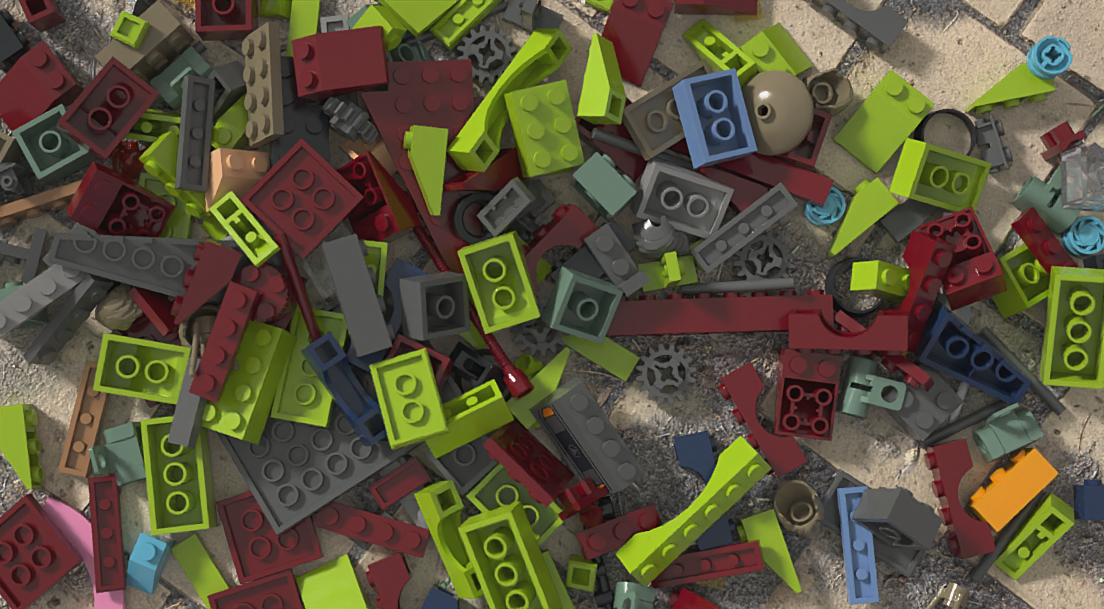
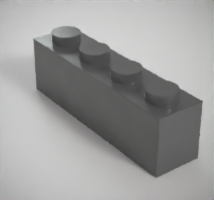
[321,234,395,357]

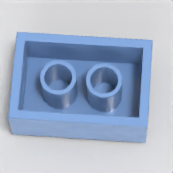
[672,68,758,169]

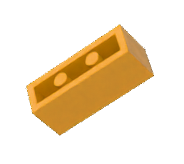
[965,448,1059,532]

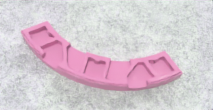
[43,496,126,609]

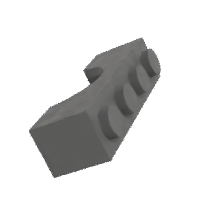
[803,0,909,54]

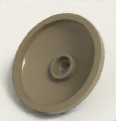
[741,70,814,156]

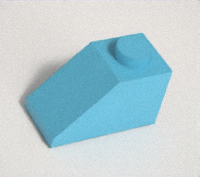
[126,530,176,595]

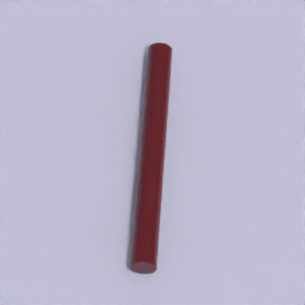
[274,233,322,343]

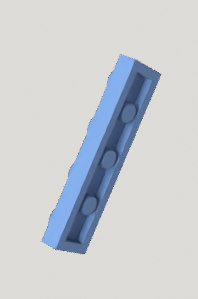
[837,486,879,605]

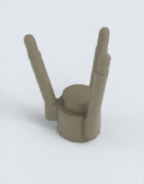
[189,316,239,377]
[925,582,970,609]

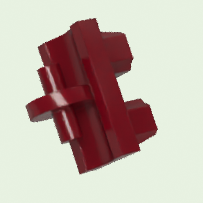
[1040,121,1087,165]
[557,477,609,528]

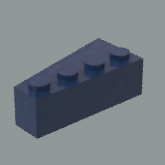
[912,301,1032,405]

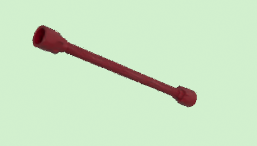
[404,191,534,400]

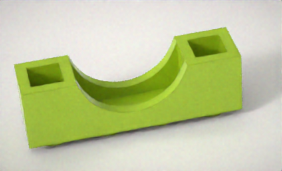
[414,480,484,599]

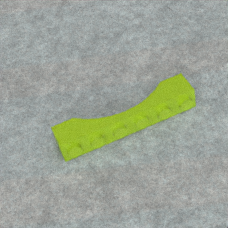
[446,28,573,172]
[615,435,772,587]

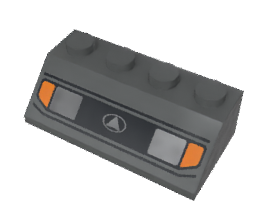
[529,376,645,496]

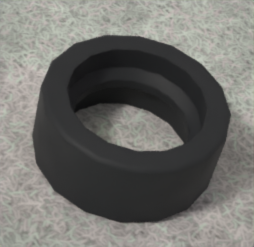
[452,192,505,245]

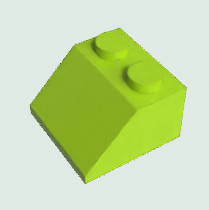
[739,23,813,78]

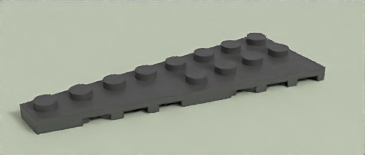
[47,233,297,307]

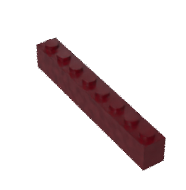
[606,290,834,337]

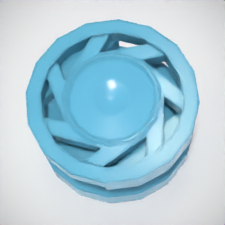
[1026,35,1073,80]
[803,187,846,227]
[1061,216,1104,257]

